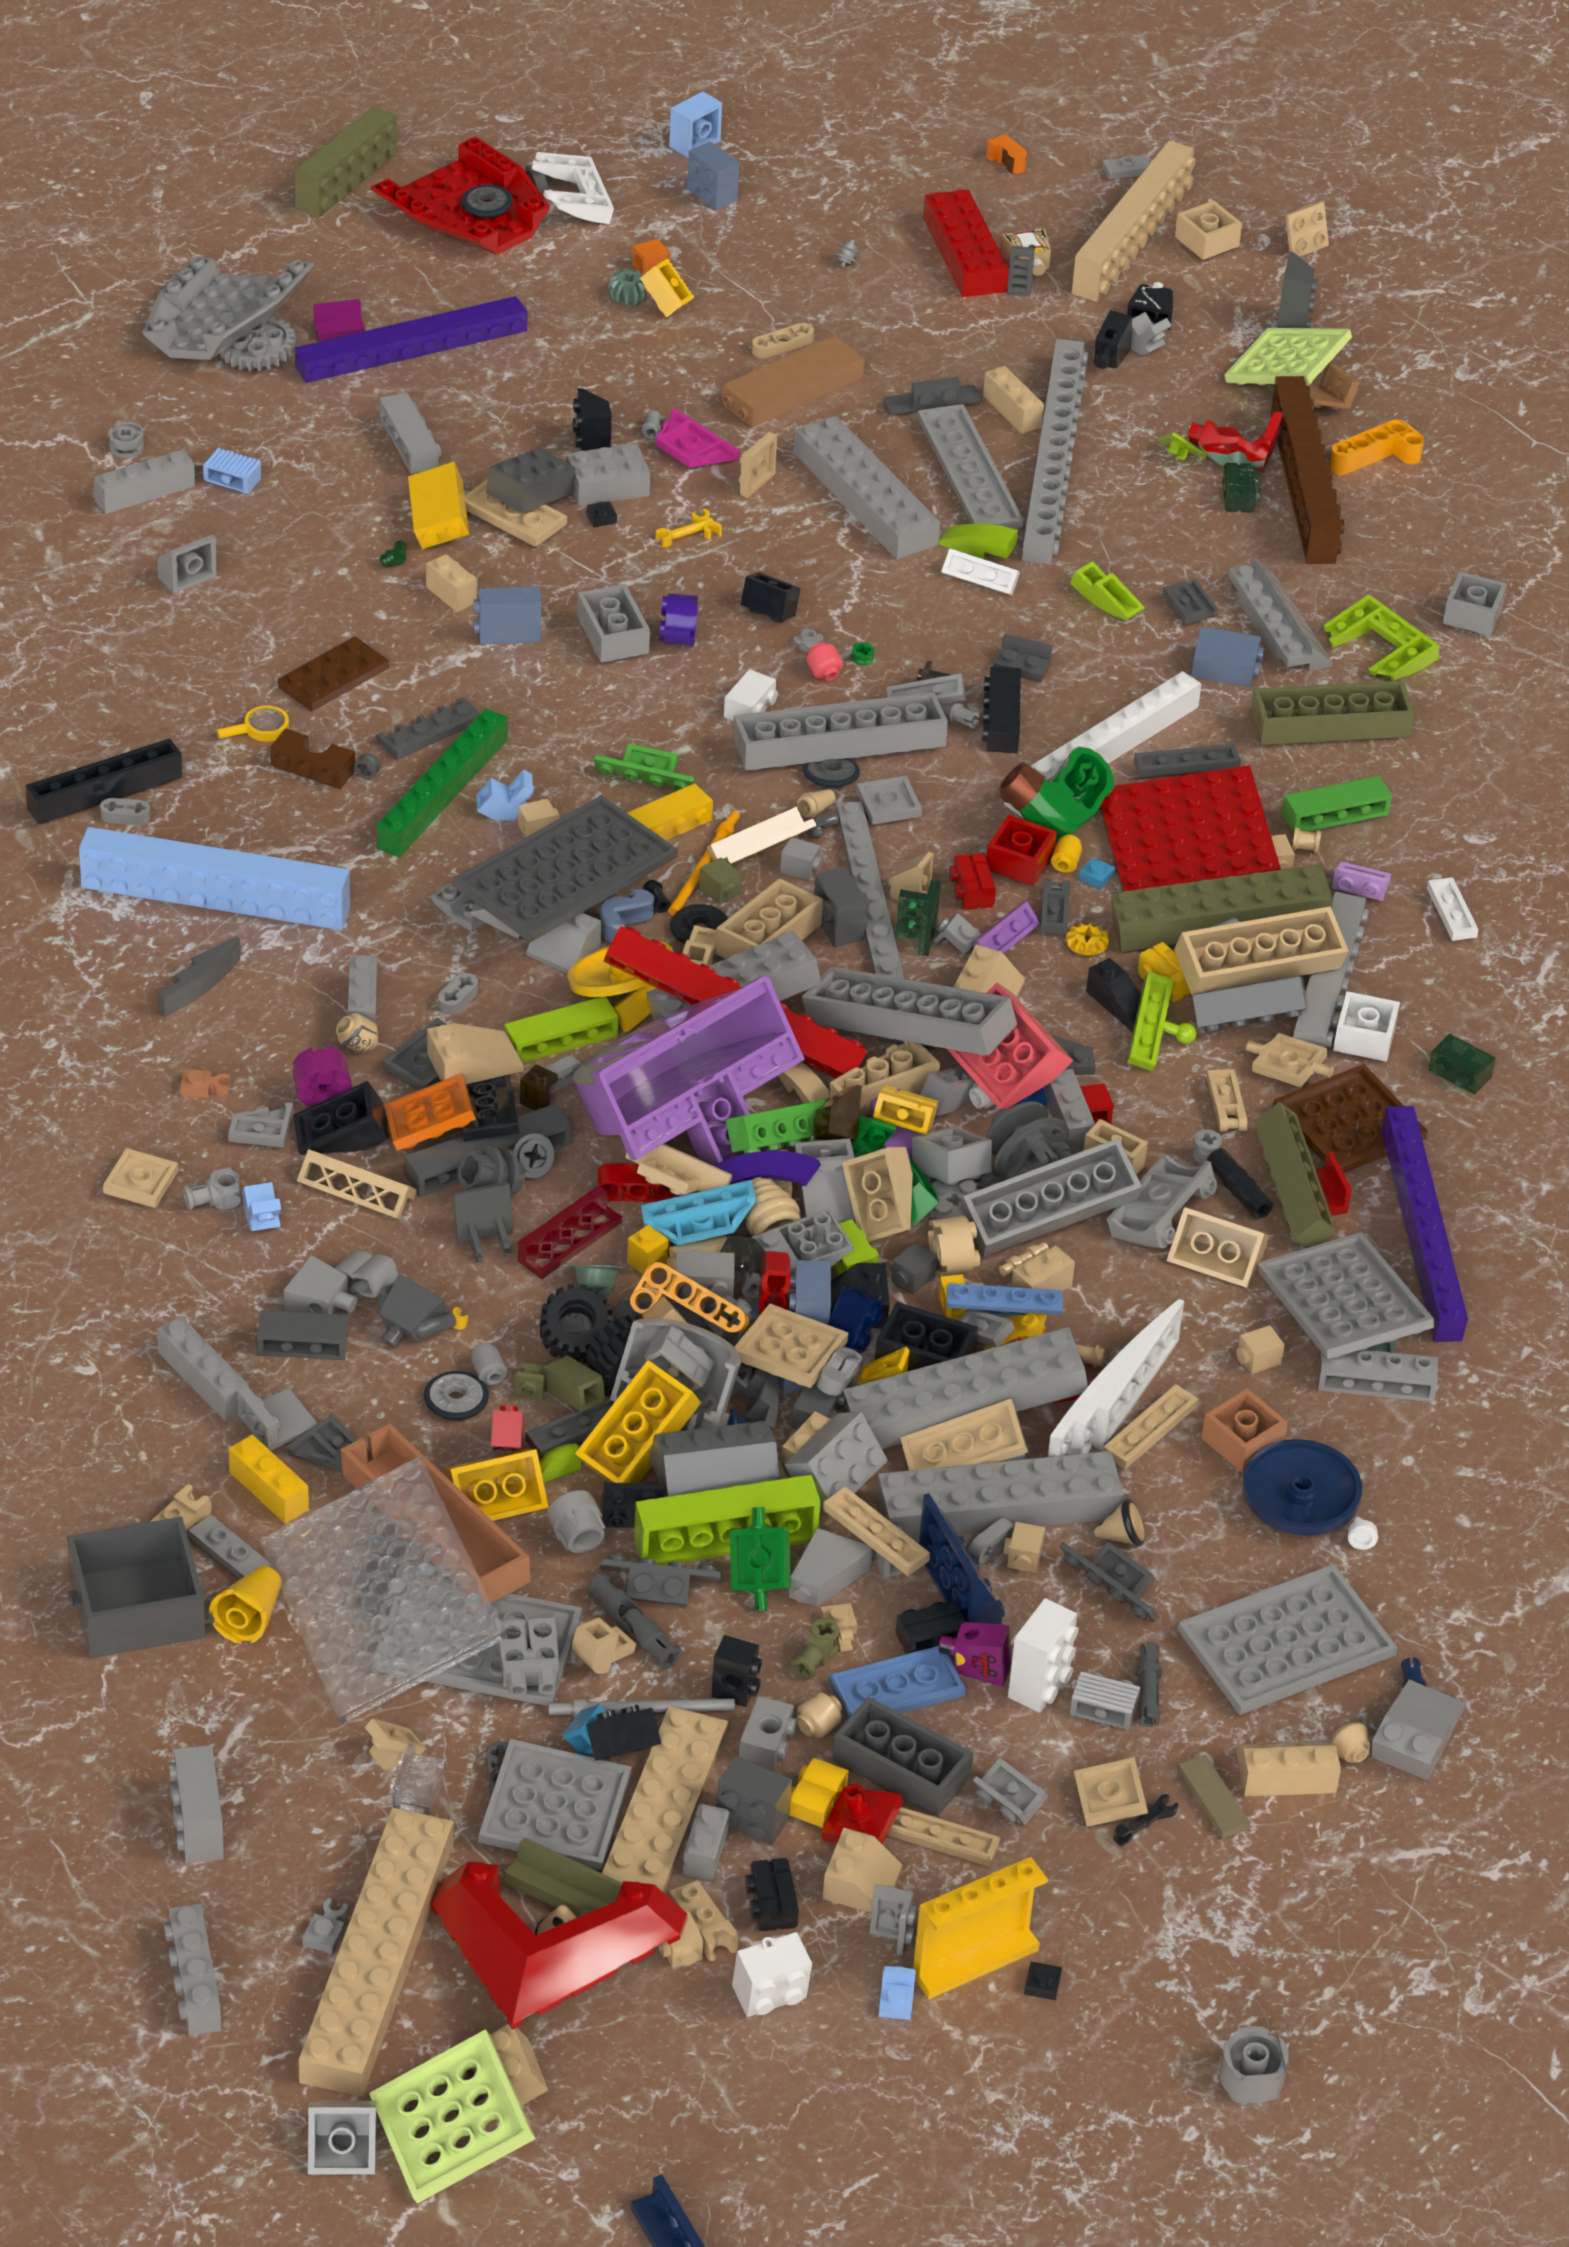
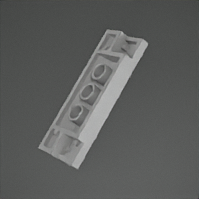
[1228,557,1333,671]

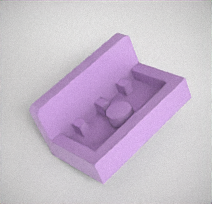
[1332,861,1392,901]

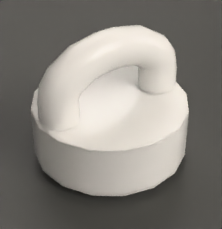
[1348,1517,1378,1550]

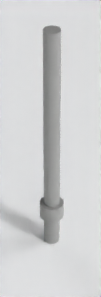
[548,1699,735,1718]

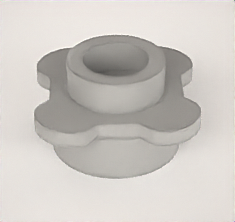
[794,628,824,652]

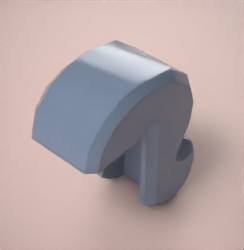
[598,890,654,943]

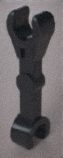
[1113,1794,1179,1846]

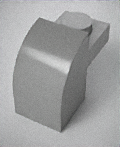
[1131,312,1172,355]

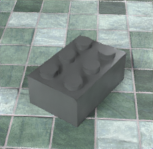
[486,448,576,513]

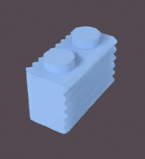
[203,448,261,494]

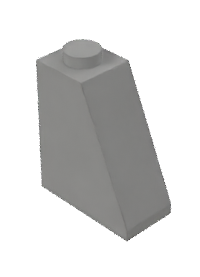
[789,1528,873,1607]

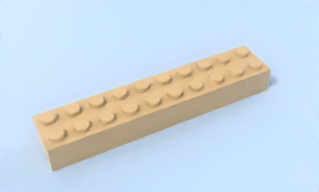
[1072,140,1196,302]
[299,1808,454,2097]

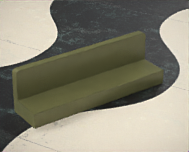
[502,1838,622,1918]

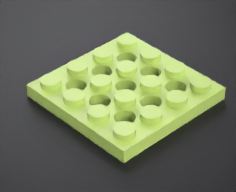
[1224,328,1352,386]
[369,2029,536,2204]

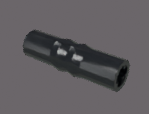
[1207,1148,1273,1219]

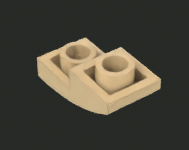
[778,1062,830,1104]

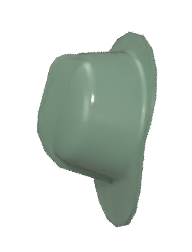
[560,1262,624,1297]

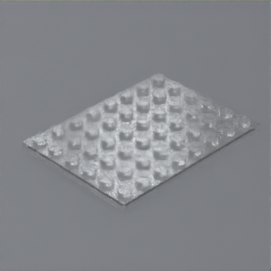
[259,1456,508,1724]

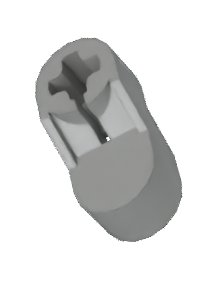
[816,1347,862,1396]

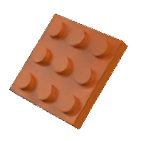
[384,1073,475,1151]

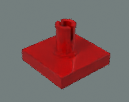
[821,1784,903,1845]

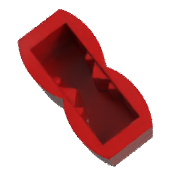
[758,1251,791,1315]

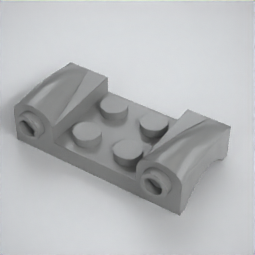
[1107,1154,1217,1248]

